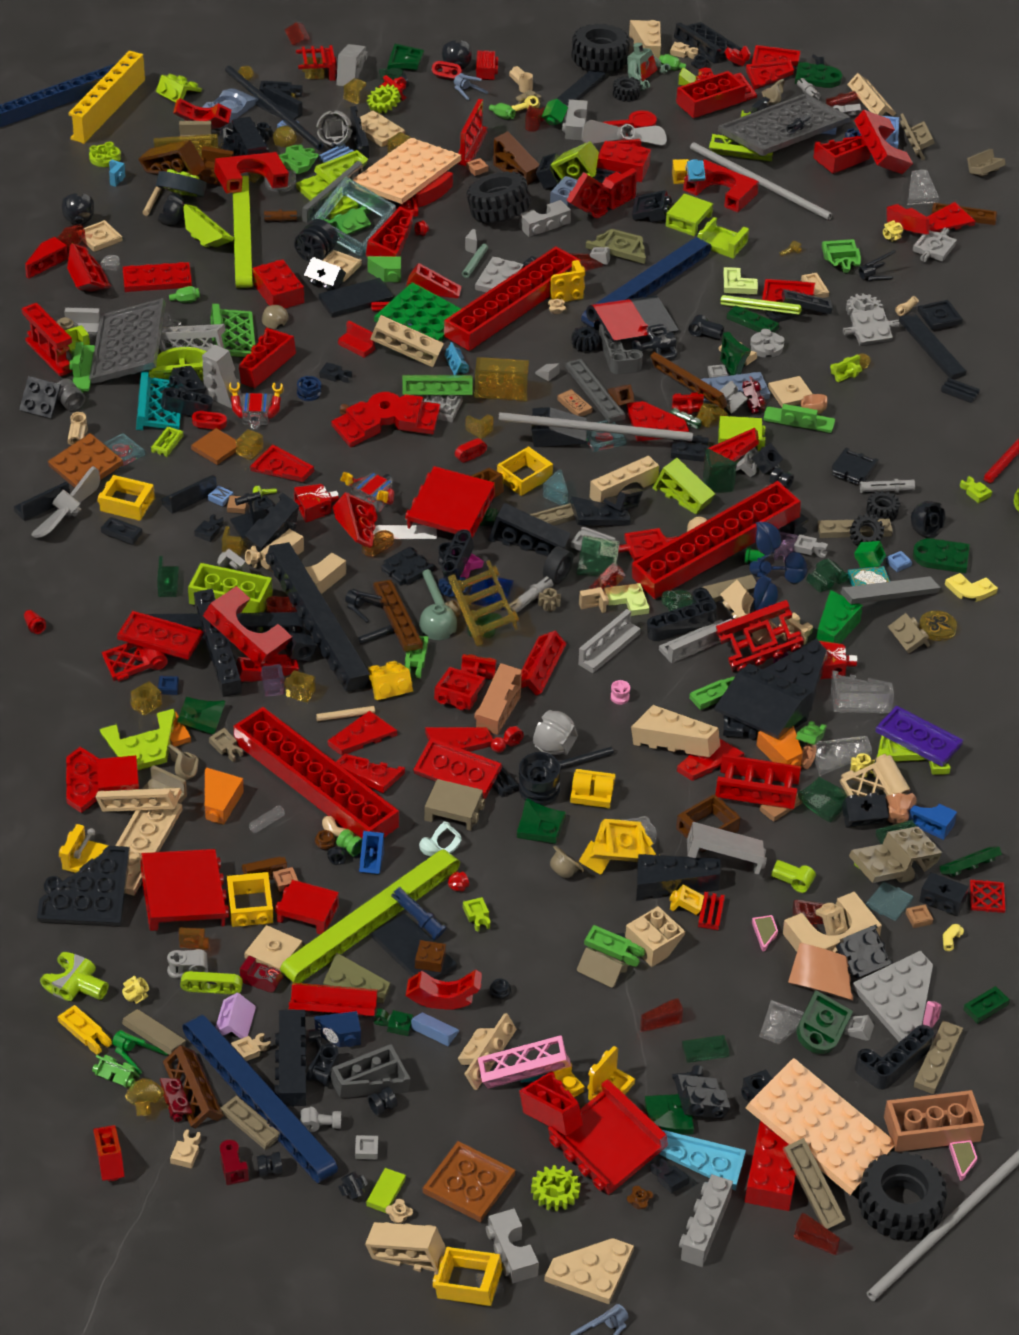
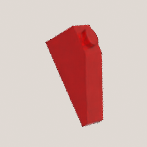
[25,237,68,279]
[406,263,461,299]
[93,1125,125,1181]

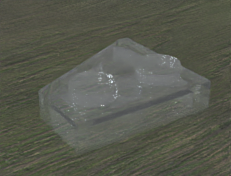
[759,1000,804,1044]

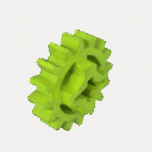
[367,84,401,114]
[531,1165,580,1211]

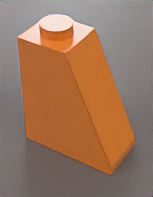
[757,726,803,766]
[205,767,244,825]

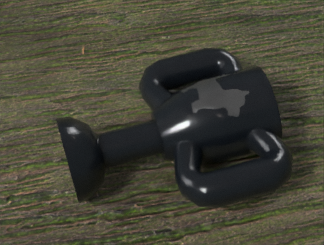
[632,324,678,360]

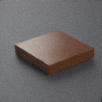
[191,428,242,465]

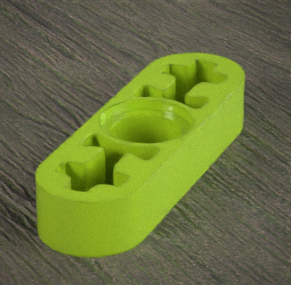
[180,971,243,994]

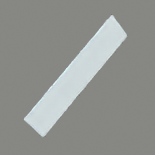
[373,525,437,539]

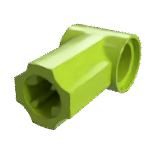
[772,860,816,893]

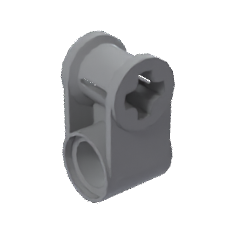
[167,949,208,979]

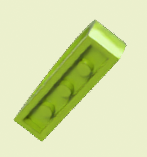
[149,347,207,385]

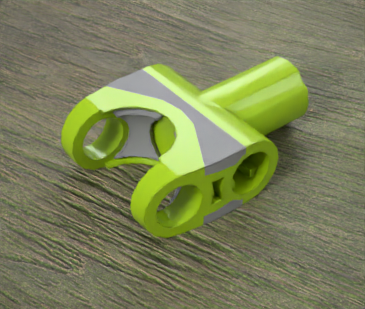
[40,952,109,1001]

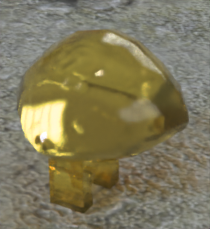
[125,1078,164,1116]

